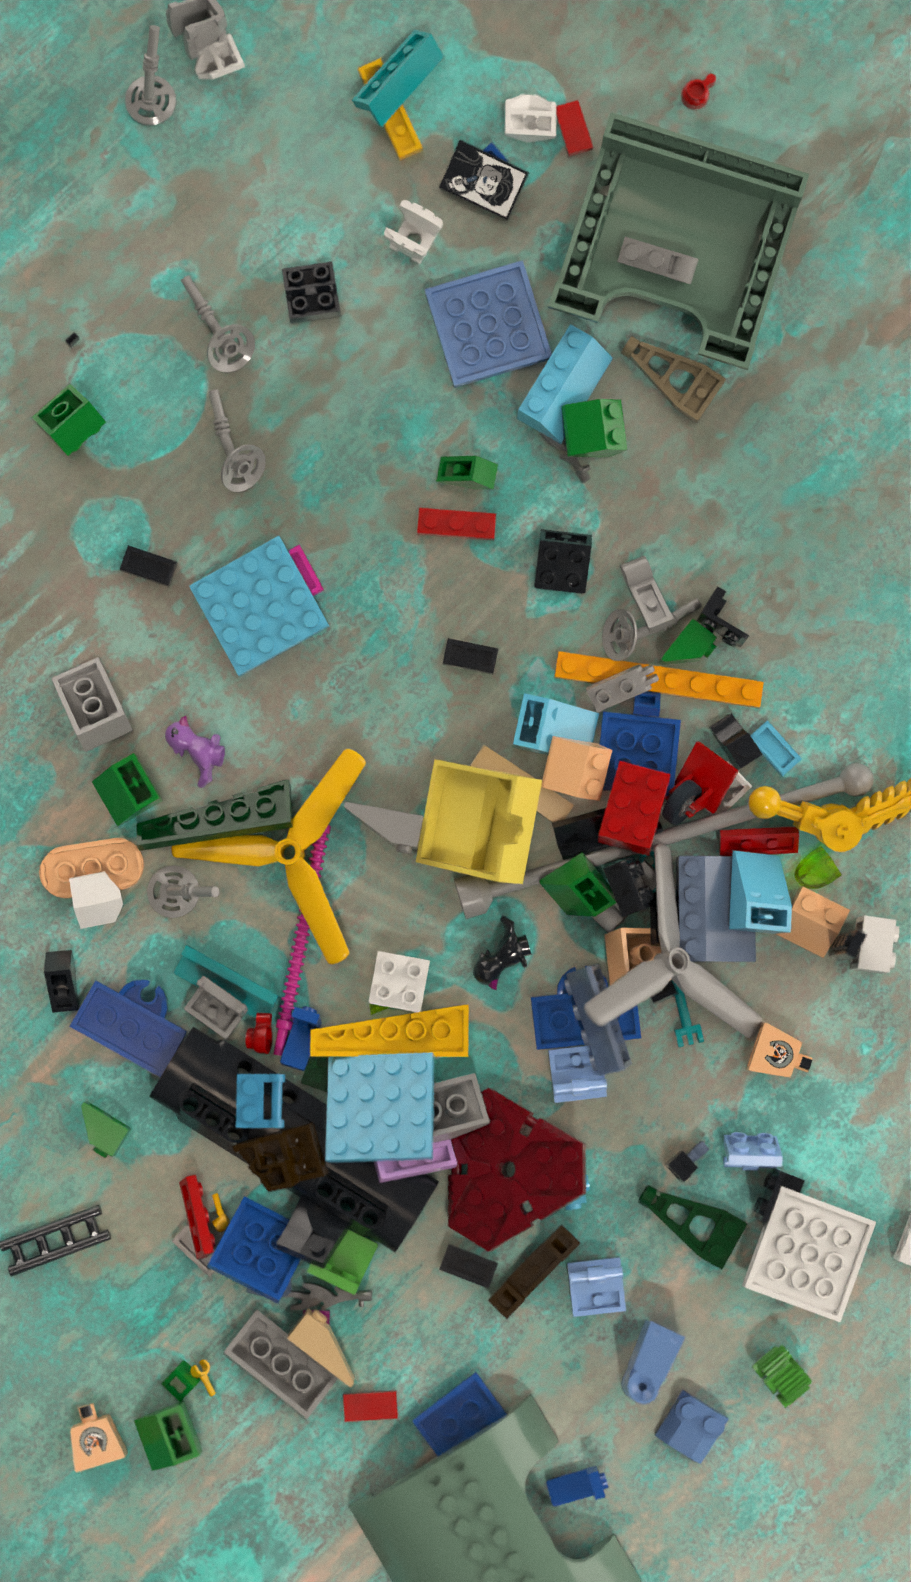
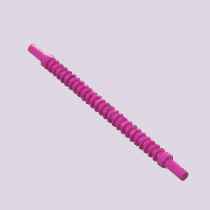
[273,824,331,1056]

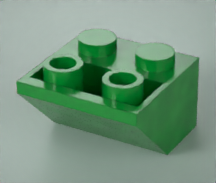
[92,753,163,827]
[539,852,617,917]
[134,1400,203,1471]

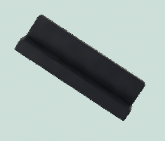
[552,808,663,860]

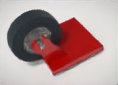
[662,741,739,825]

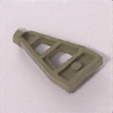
[621,336,726,423]

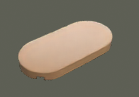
[39,838,144,899]

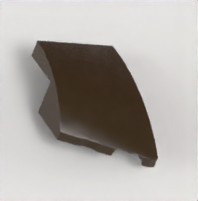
[232,1122,328,1192]

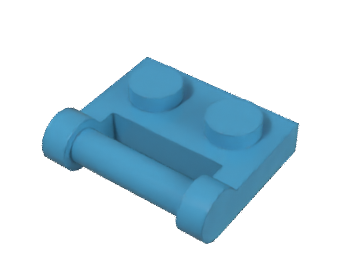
[236,1074,285,1128]

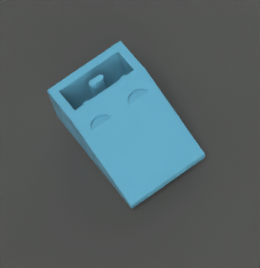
[512,693,599,755]
[729,851,792,934]

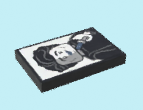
[439,140,530,220]

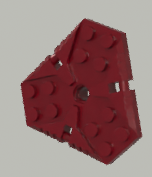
[448,1087,586,1252]

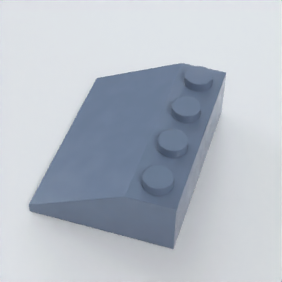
[676,856,756,962]
[564,964,632,1075]

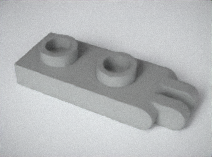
[586,664,659,713]

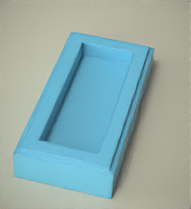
[750,720,802,777]

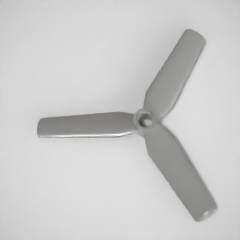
[585,844,762,1038]

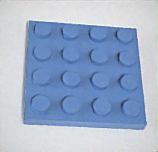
[425,260,552,388]

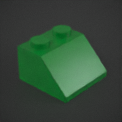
[32,384,106,456]
[561,399,628,458]

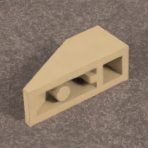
[287,1308,355,1388]

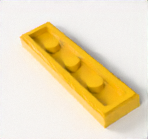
[358,58,423,161]

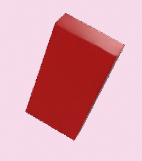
[556,100,593,157]
[343,1390,398,1422]

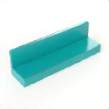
[352,30,443,126]
[174,945,280,1019]

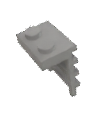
[184,975,248,1040]

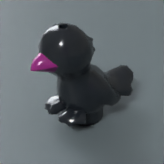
[473,916,532,990]

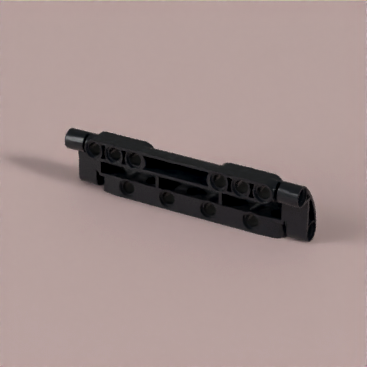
[149,1027,439,1253]

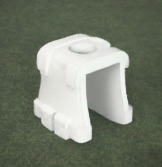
[384,200,443,264]

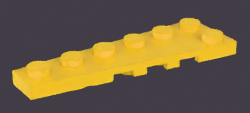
[310,1005,469,1057]

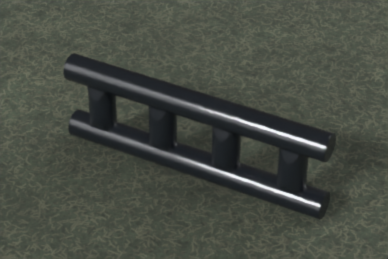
[0,1205,111,1277]

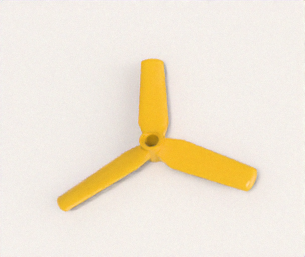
[171,749,366,965]

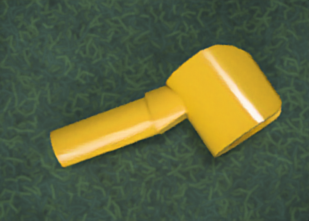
[212,1193,230,1232]
[190,1359,216,1397]

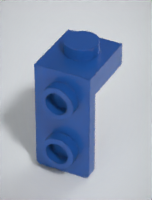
[280,1006,322,1071]
[546,1465,609,1507]

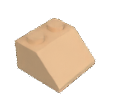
[541,736,612,801]
[776,887,850,958]
[605,928,671,985]

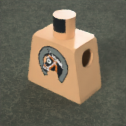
[746,1022,813,1078]
[71,1403,128,1472]

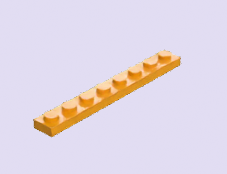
[554,651,764,708]

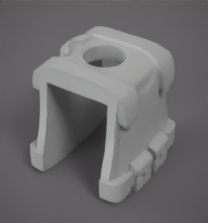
[166,0,227,60]

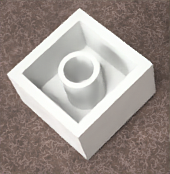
[850,916,899,974]

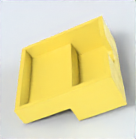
[416,759,542,884]

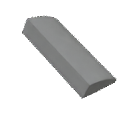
[222,1310,338,1420]

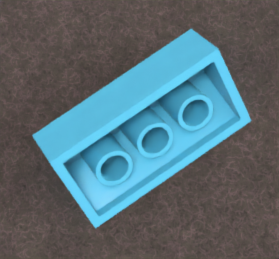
[517,324,613,444]

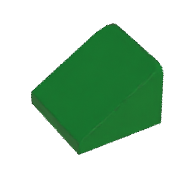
[161,1360,201,1402]

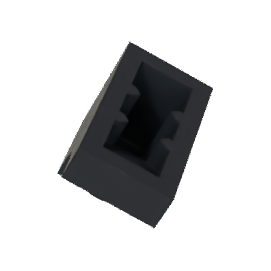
[709,713,762,770]
[44,950,79,1013]

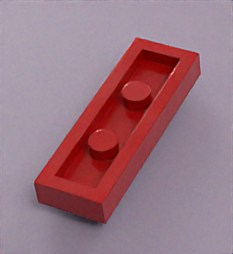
[417,508,496,541]
[719,826,799,856]
[179,1175,215,1260]

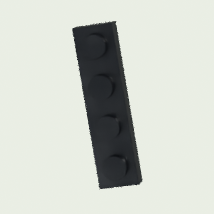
[829,930,867,961]

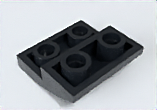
[282,262,341,324]

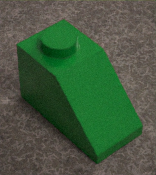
[436,456,498,490]
[659,618,717,665]
[81,1101,132,1158]

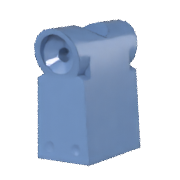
[621,1320,686,1404]

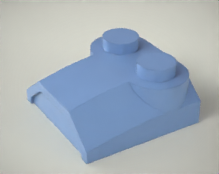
[655,1389,729,1464]

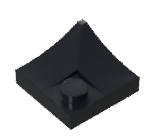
[276,1196,349,1269]

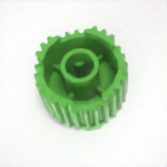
[751,1345,812,1408]

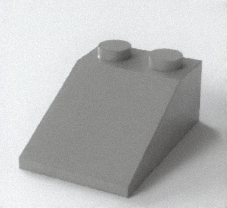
[51,657,133,752]
[344,802,423,854]
[433,1073,490,1143]

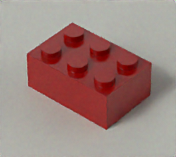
[598,761,671,856]

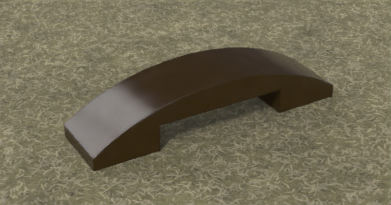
[488,1224,581,1319]

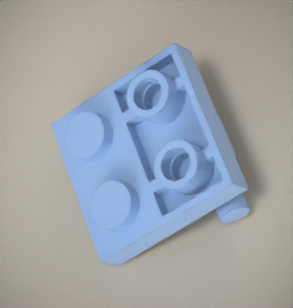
[548,1045,607,1103]
[723,1132,783,1171]
[567,1257,626,1317]

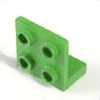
[307,1229,378,1295]

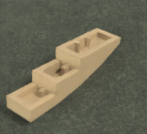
[470,745,574,823]

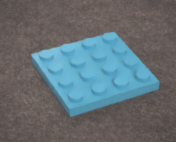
[189,536,330,677]
[325,1053,434,1163]

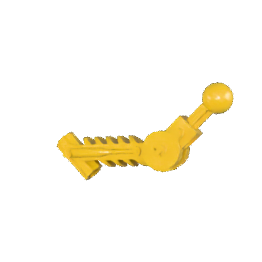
[748,778,911,852]

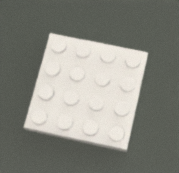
[742,1186,876,1322]

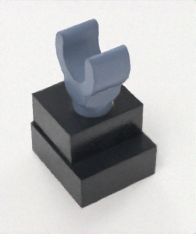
[665,1141,709,1183]

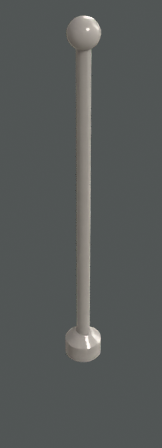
[454,763,874,919]

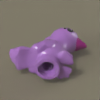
[165,716,225,788]

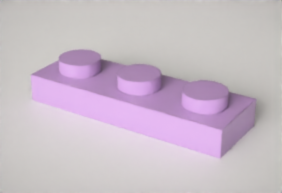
[374,1139,457,1183]

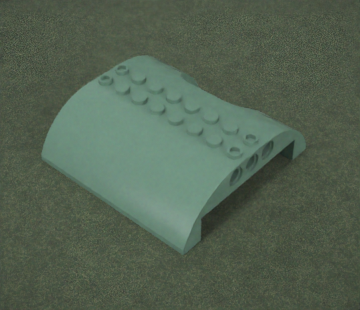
[548,112,810,370]
[349,1395,642,1582]

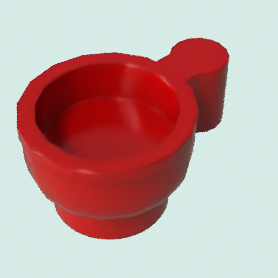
[681,73,716,110]
[245,1013,273,1054]

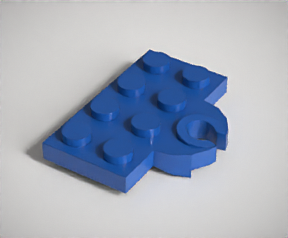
[531,966,641,1050]
[69,980,188,1077]

